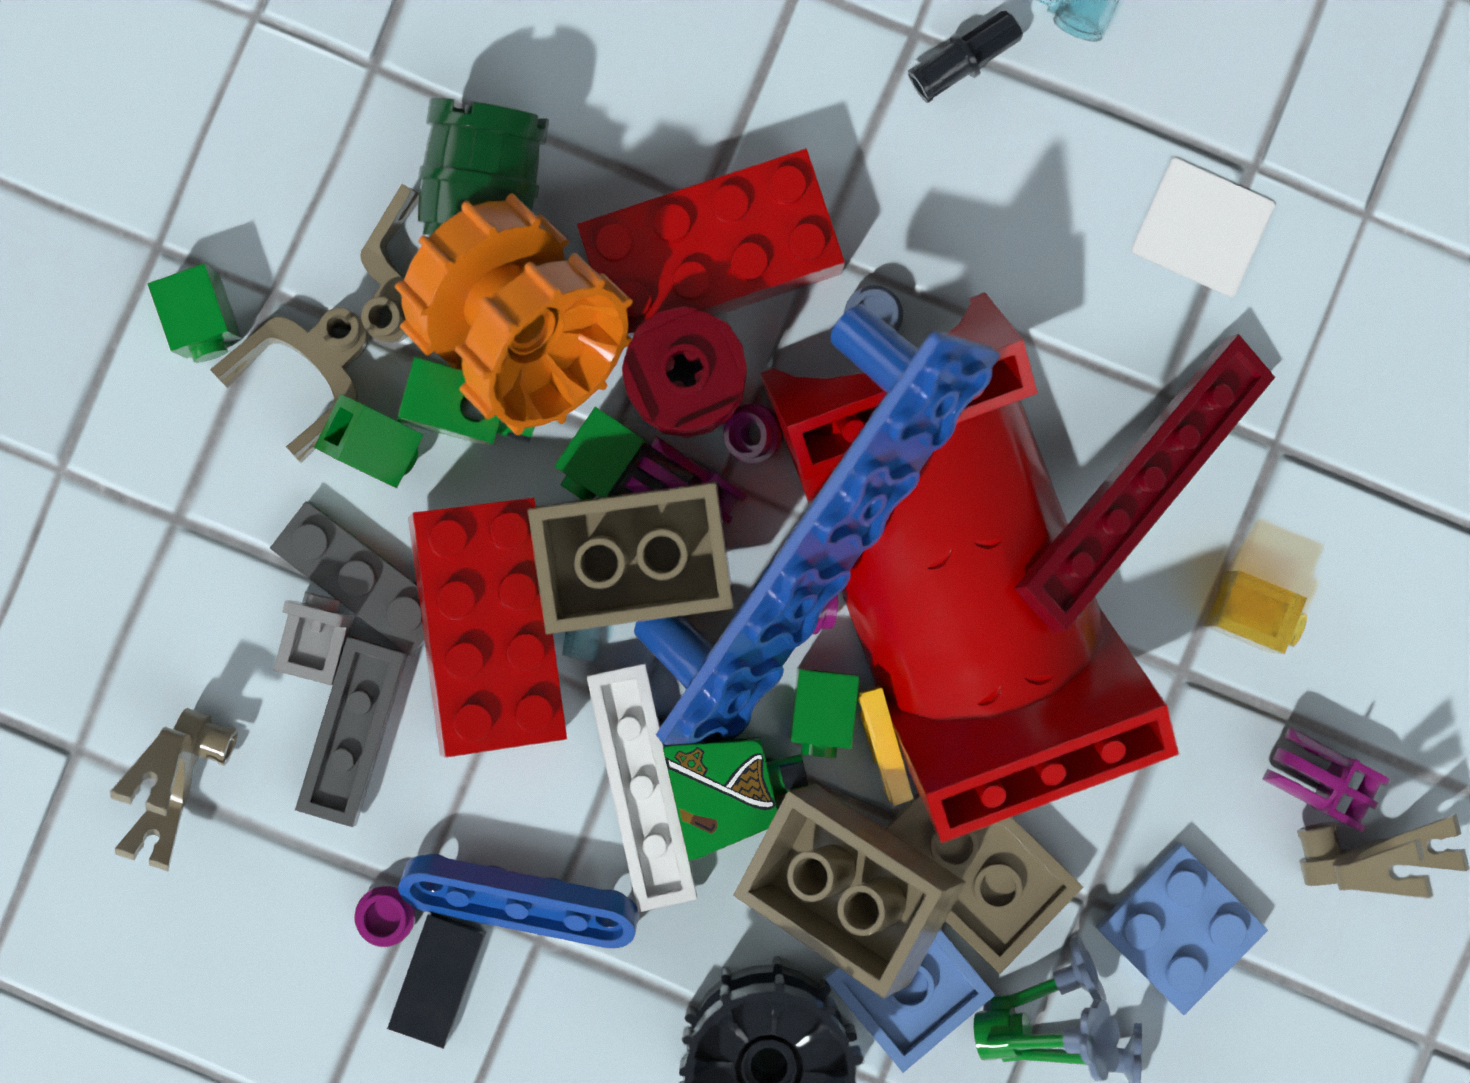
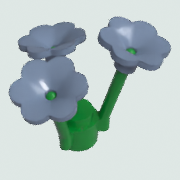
[973,934,1142,1083]

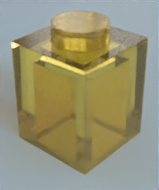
[1204,570,1307,654]

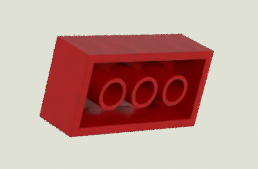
[576,148,845,338]
[408,497,567,758]

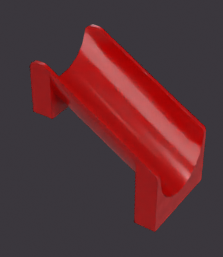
[760,292,1180,843]

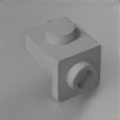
[273,592,354,685]

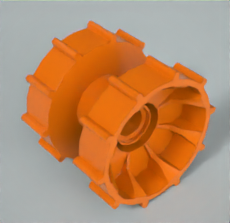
[395,194,632,435]

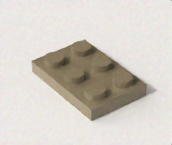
[884,793,1083,974]

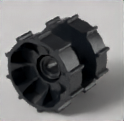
[679,956,864,1083]

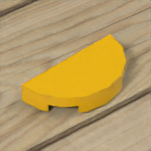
[857,686,914,806]

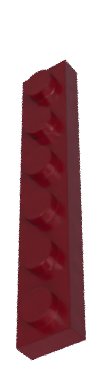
[1013,334,1275,632]

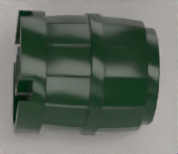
[418,98,549,236]

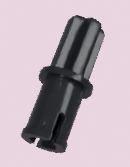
[908,11,1023,103]

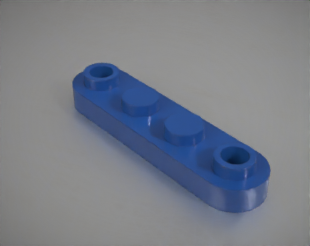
[398,854,639,948]

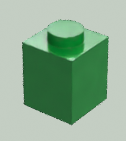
[147,263,242,363]
[314,394,423,488]
[554,407,647,500]
[789,668,859,758]

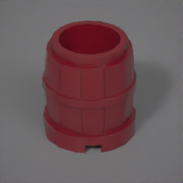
[622,306,747,438]

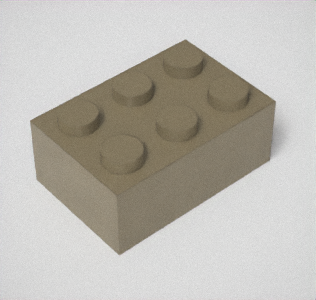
[528,481,734,634]
[733,785,966,998]

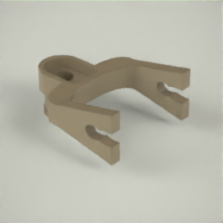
[360,184,419,343]
[210,308,368,463]
[110,708,238,871]
[1297,814,1470,898]

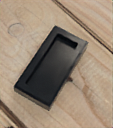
[387,913,486,1049]

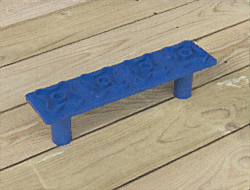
[634,305,1000,745]

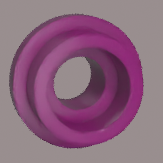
[723,404,782,464]

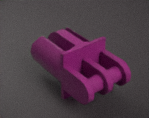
[624,436,747,524]
[1262,727,1390,833]

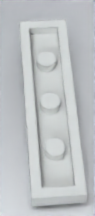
[586,663,698,913]

